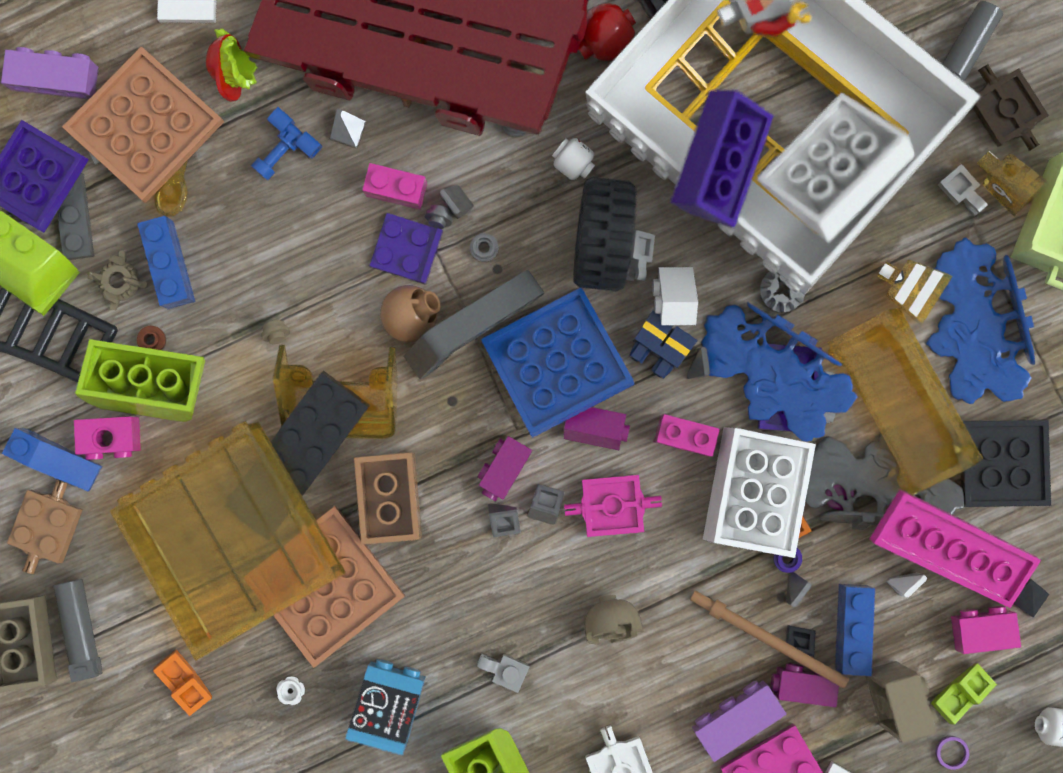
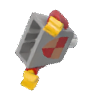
[717,0,811,37]

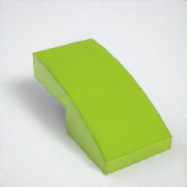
[931,663,997,725]

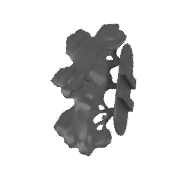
[805,427,964,530]

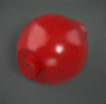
[578,3,636,61]

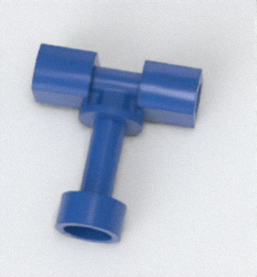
[251,107,322,181]

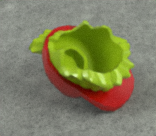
[205,28,257,102]

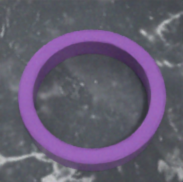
[936,736,969,770]

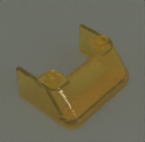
[273,345,398,439]

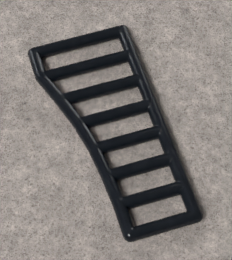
[0,287,118,383]

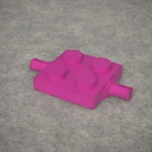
[564,475,662,537]

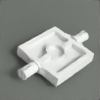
[585,726,652,773]

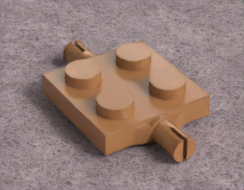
[7,479,83,574]

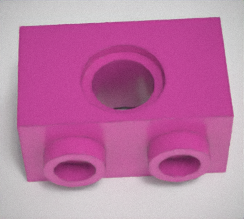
[654,414,720,457]
[74,416,141,460]

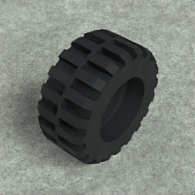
[573,177,637,292]

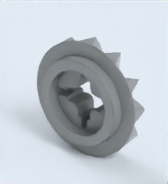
[760,272,805,312]

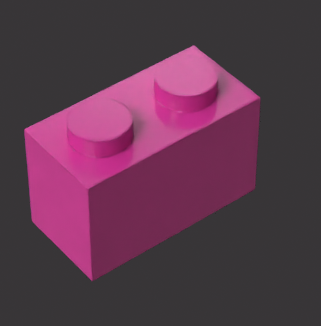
[362,163,427,210]
[951,606,1021,654]

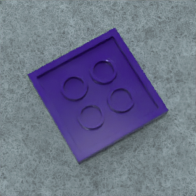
[0,120,89,232]

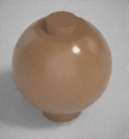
[380,285,441,342]

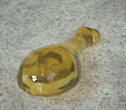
[154,160,188,217]

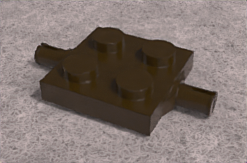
[972,64,1049,151]

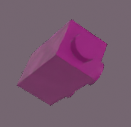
[564,407,630,451]
[477,436,533,502]
[770,663,839,707]

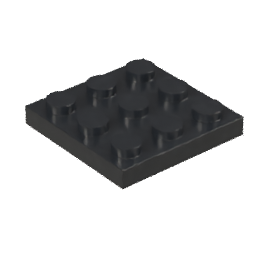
[960,420,1051,507]

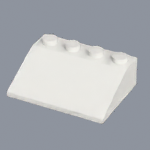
[757,93,915,242]
[703,427,816,558]

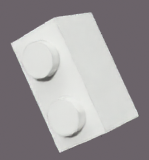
[653,267,698,325]

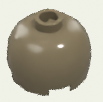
[584,595,644,645]

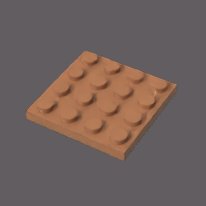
[62,47,224,203]
[244,506,406,668]

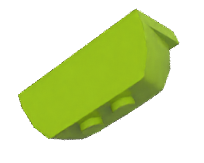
[0,210,80,316]
[75,339,205,422]
[441,728,529,773]

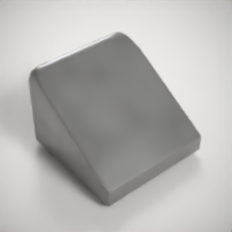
[440,185,474,219]
[528,484,564,525]

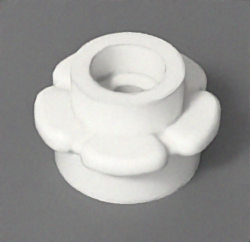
[276,676,305,705]

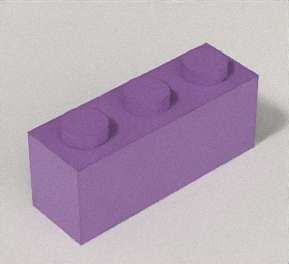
[1,47,99,99]
[692,680,787,762]

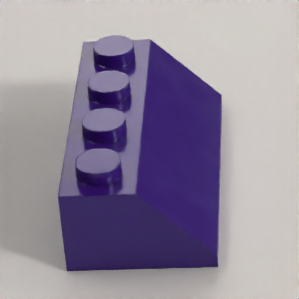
[670,90,774,228]

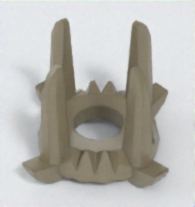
[87,250,148,310]

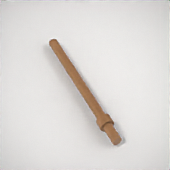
[690,590,849,689]

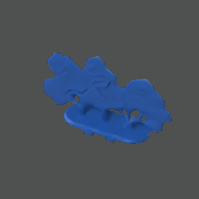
[925,237,1035,404]
[701,302,857,442]

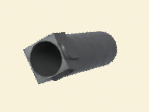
[942,1,1004,83]
[53,579,103,683]

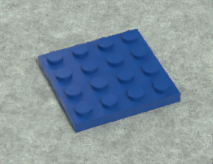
[481,288,635,438]

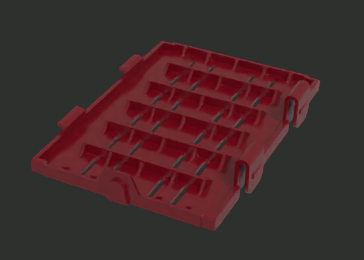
[244,0,589,136]

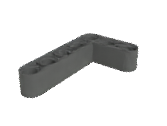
[404,270,545,380]

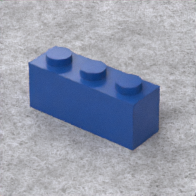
[137,216,195,309]
[835,584,875,676]

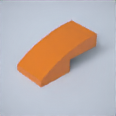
[153,649,212,716]

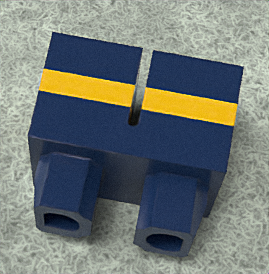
[629,310,698,379]

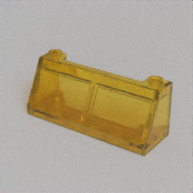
[827,308,983,495]

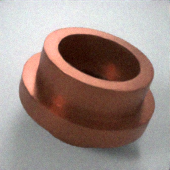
[137,326,166,350]

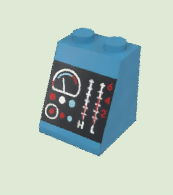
[345,659,426,755]

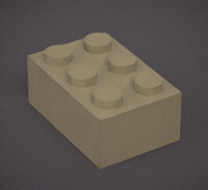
[0,595,57,693]
[866,661,938,743]

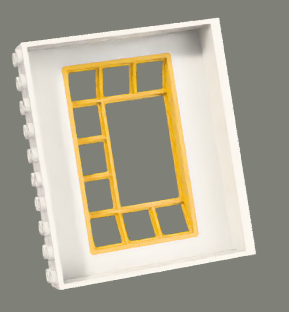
[586,0,980,295]

